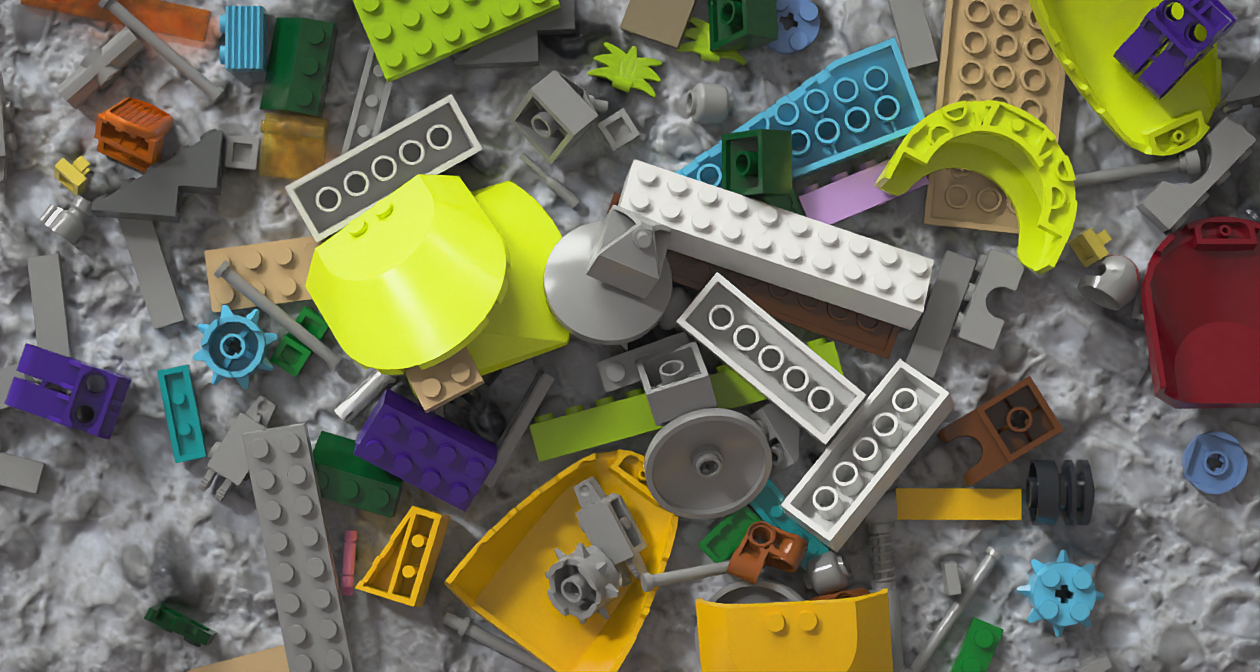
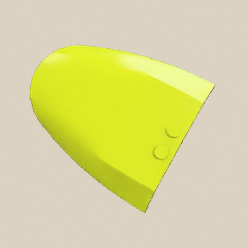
[1028,0,1222,156]

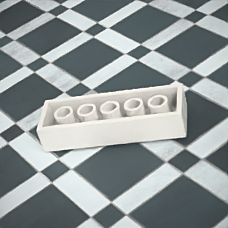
[284,94,482,243]
[676,272,866,445]
[781,359,955,553]

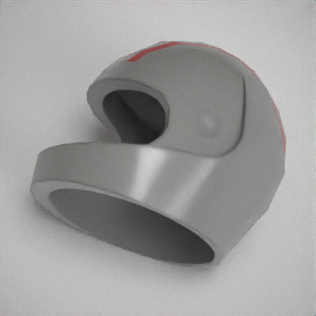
[1077,255,1141,311]

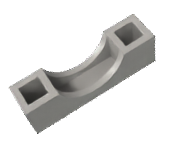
[1136,114,1256,232]

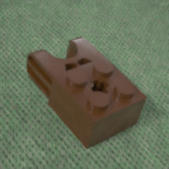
[936,376,1064,486]

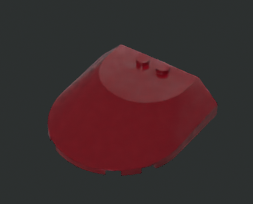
[1141,216,1260,409]

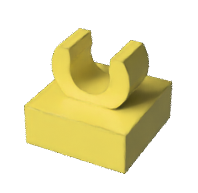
[54,156,91,196]
[1068,228,1112,268]

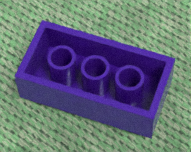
[353,388,498,512]

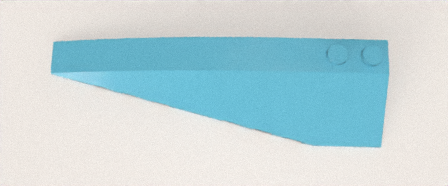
[675,37,925,198]

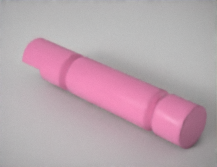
[341,530,357,596]

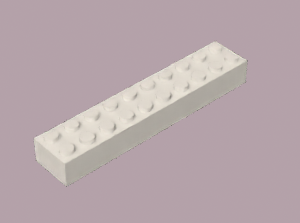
[618,159,934,330]

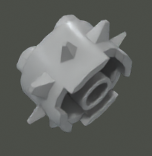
[545,543,623,624]

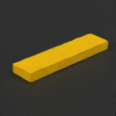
[894,488,1022,520]

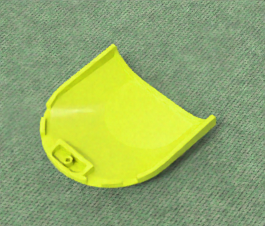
[305,174,511,375]

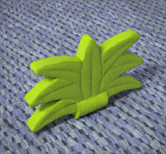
[676,17,748,66]
[588,42,662,98]

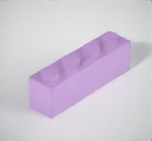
[798,150,929,225]

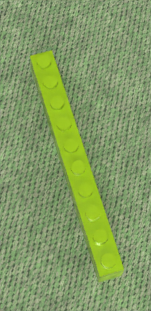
[529,337,844,462]

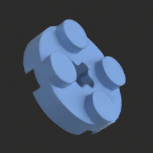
[766,0,820,55]
[1182,431,1248,494]

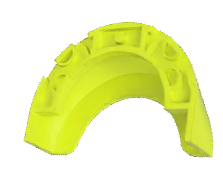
[874,100,1077,275]

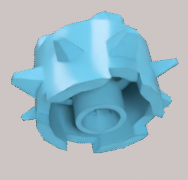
[193,305,278,390]
[1017,549,1105,637]

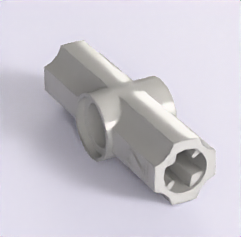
[56,26,146,109]

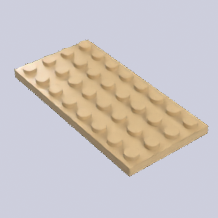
[922,0,1066,235]

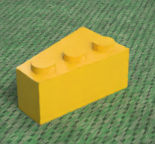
[355,506,450,607]

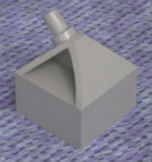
[508,70,608,165]
[586,205,672,299]
[635,341,717,426]

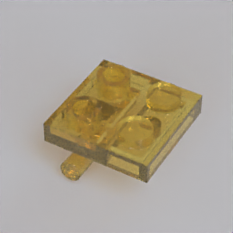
[259,113,329,180]

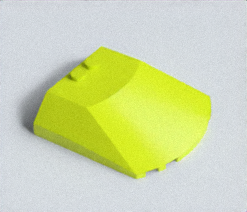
[405,180,571,399]

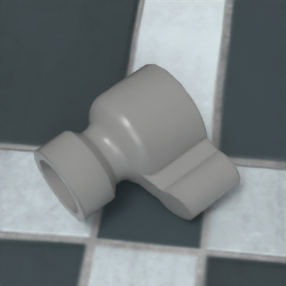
[39,194,94,245]

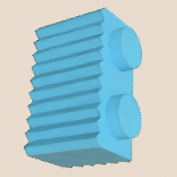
[219,6,268,73]

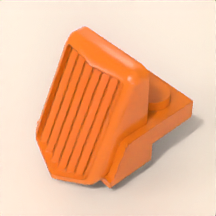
[94,97,174,173]

